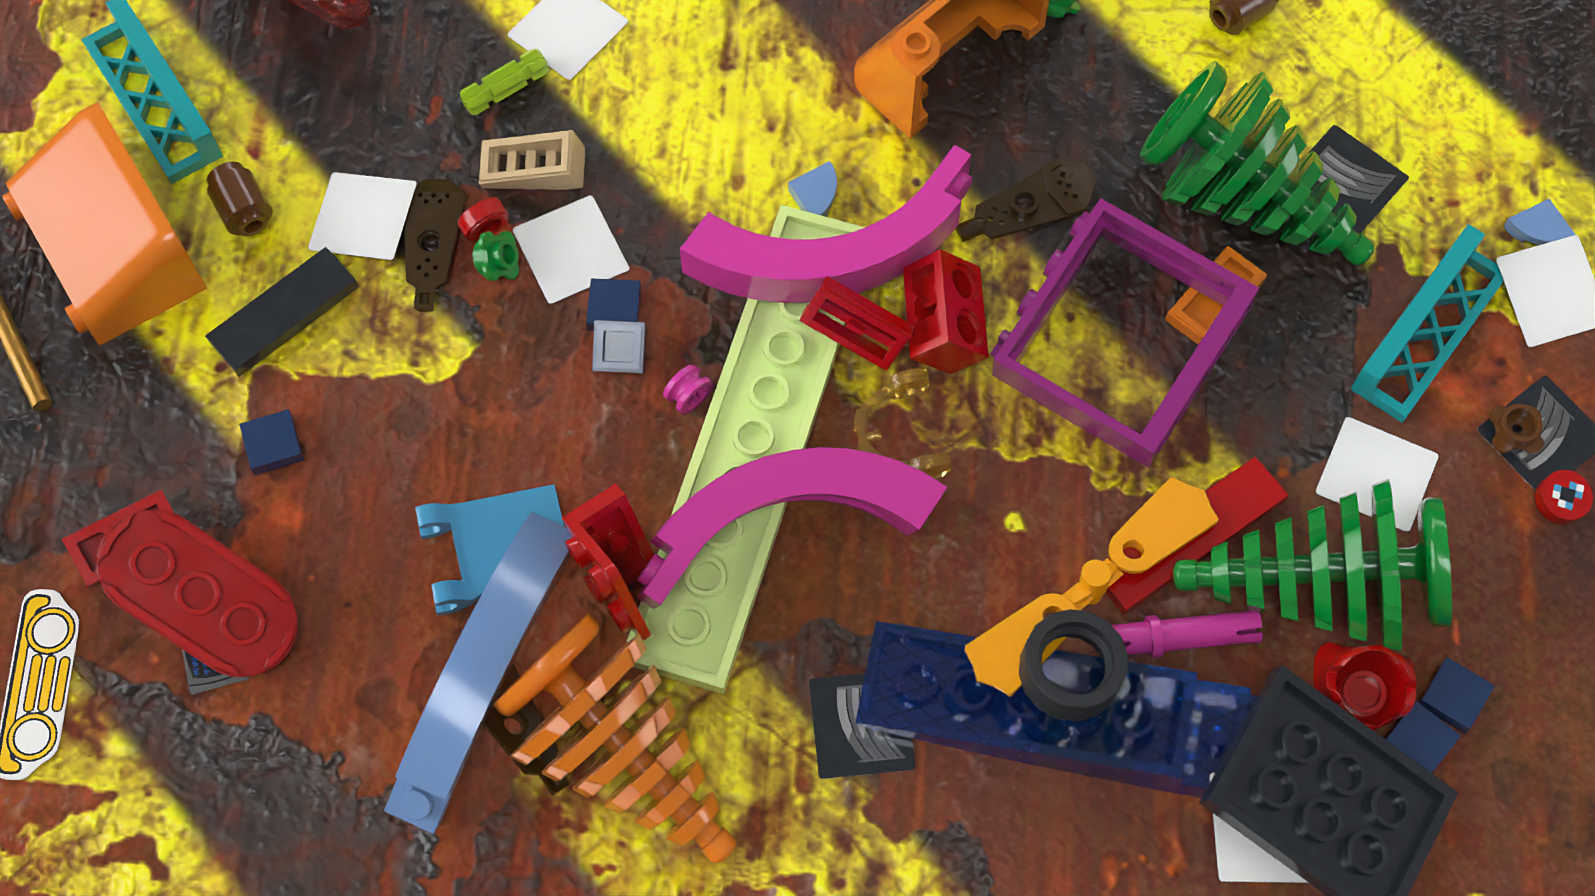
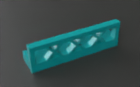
[81,0,223,184]
[1350,224,1504,423]

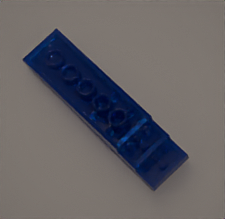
[855,621,1258,798]

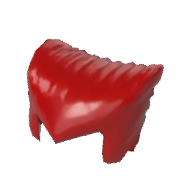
[1313,642,1417,730]

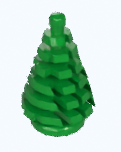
[1140,61,1375,266]
[1173,479,1452,651]

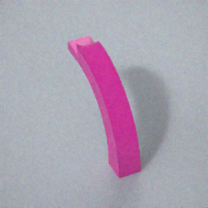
[680,145,973,303]
[637,447,947,609]

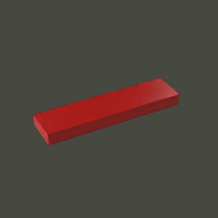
[1105,456,1289,615]

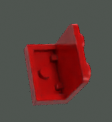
[562,483,654,641]

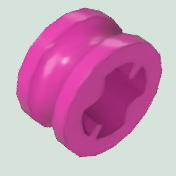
[663,364,714,415]

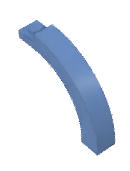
[384,512,571,834]

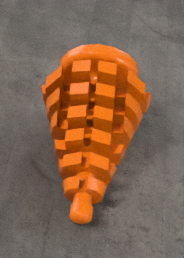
[492,613,737,863]

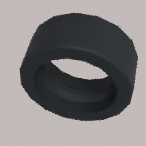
[1019,609,1128,721]

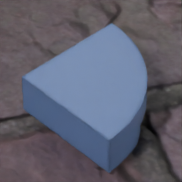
[788,161,837,217]
[1503,199,1576,245]

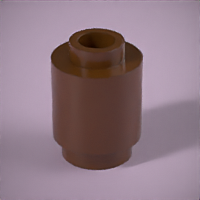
[1209,0,1279,35]
[207,161,273,236]

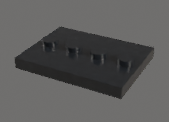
[1199,665,1458,896]

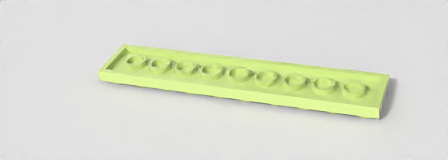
[626,205,865,694]

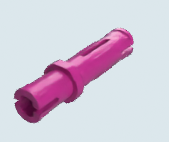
[1101,610,1262,659]

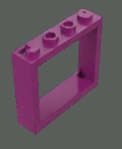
[990,198,1259,468]

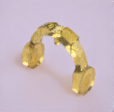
[854,368,952,479]

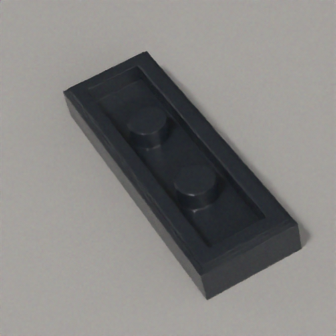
[205,247,359,377]

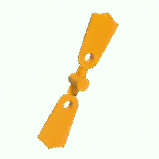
[964,477,1219,696]

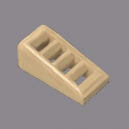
[479,130,585,190]

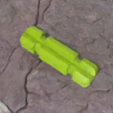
[459,48,549,115]

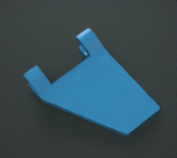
[415,485,564,615]

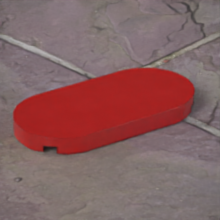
[97,510,297,677]

